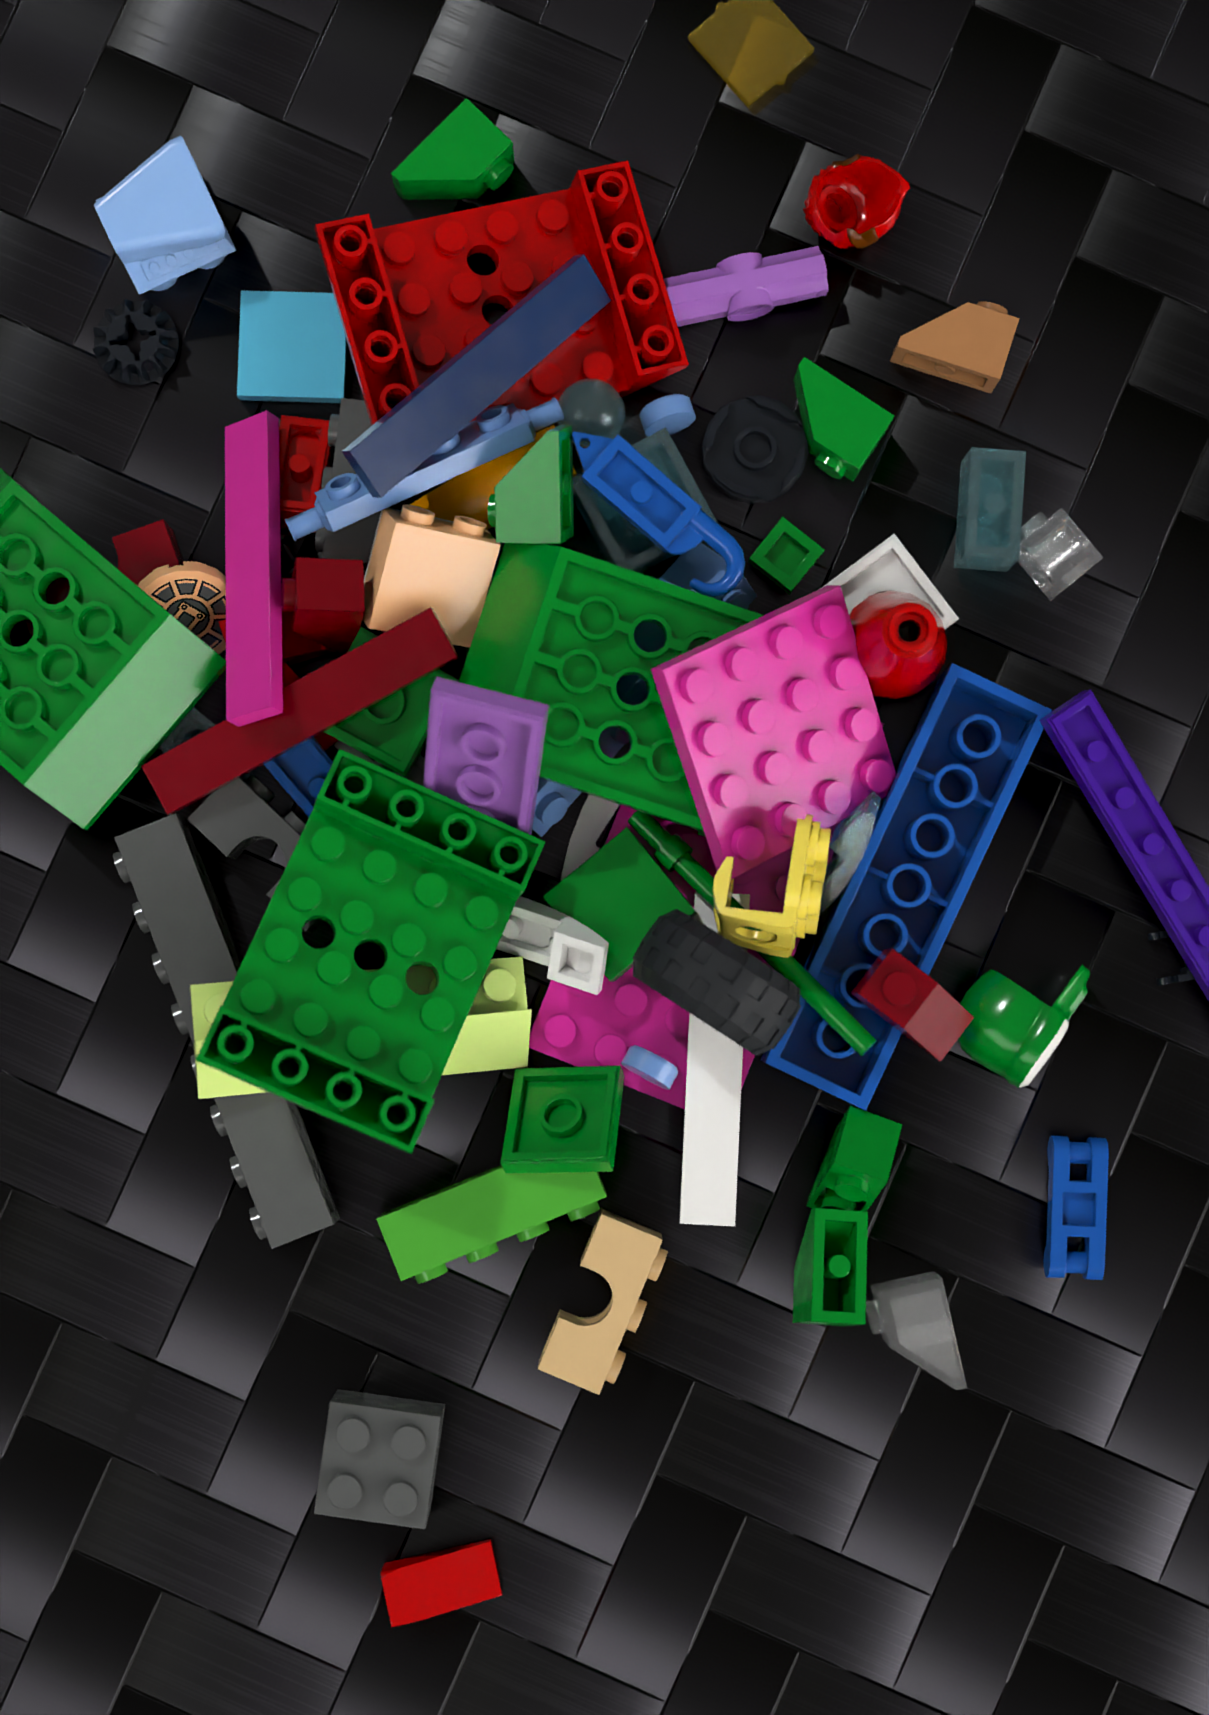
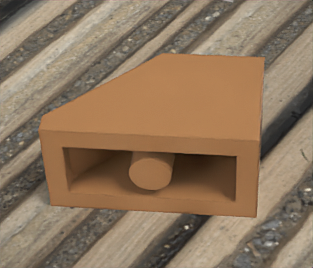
[890,301,1020,394]

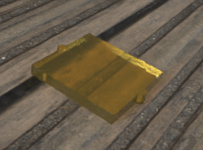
[688,0,814,107]

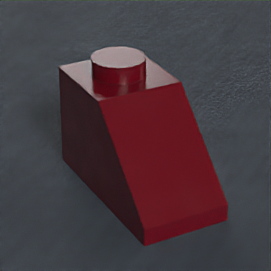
[281,558,365,654]
[850,948,974,1062]

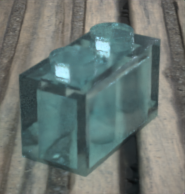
[954,447,1026,572]

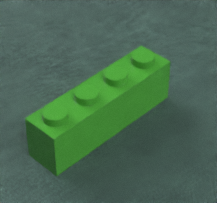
[376,1165,607,1284]

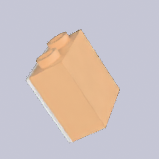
[362,504,501,648]

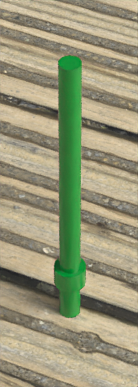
[628,810,877,1056]

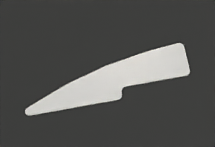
[561,794,620,881]

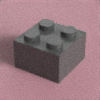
[314,1389,445,1529]

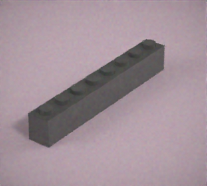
[113,813,340,1249]

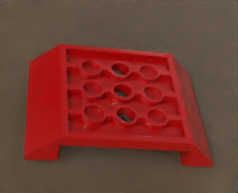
[315,160,689,426]

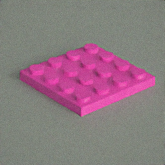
[651,585,896,879]

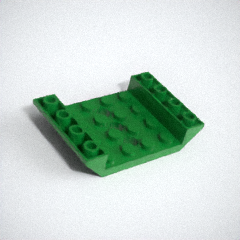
[0,468,226,830]
[459,543,764,837]
[195,749,545,1154]

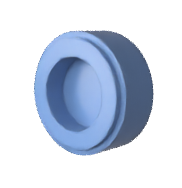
[639,394,696,438]
[621,1045,679,1090]

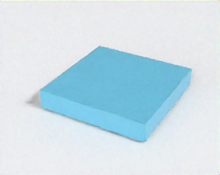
[237,290,348,403]

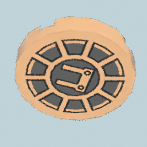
[138,561,226,654]

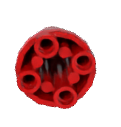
[849,591,947,700]

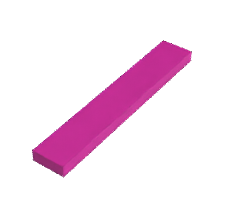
[225,410,283,727]

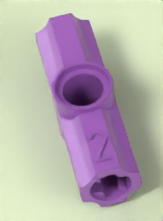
[664,246,829,327]

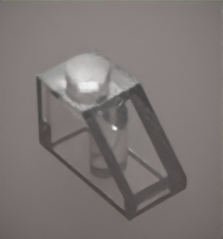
[866,1271,967,1390]

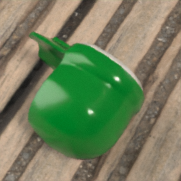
[957,965,1090,1088]

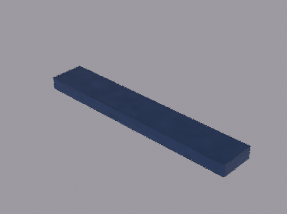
[341,254,612,498]

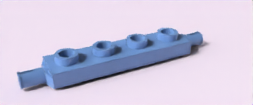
[285,397,564,541]

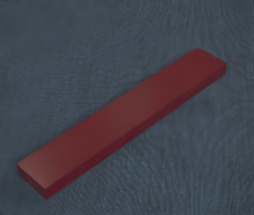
[142,607,459,815]

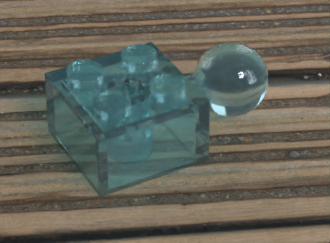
[557,378,717,573]

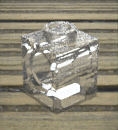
[1010,508,1103,601]

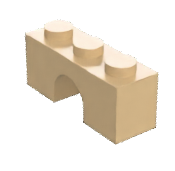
[538,1208,668,1395]

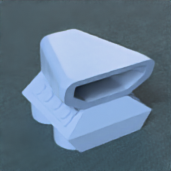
[94,135,236,295]

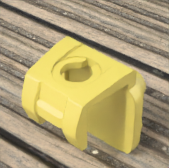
[713,814,831,958]

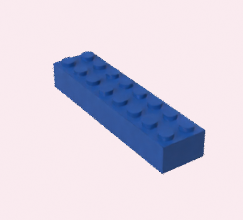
[760,663,1052,1111]

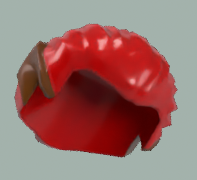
[803,154,910,248]

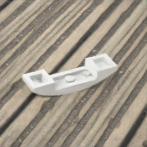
[496,896,609,995]

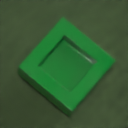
[748,517,825,595]

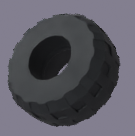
[632,909,801,1056]

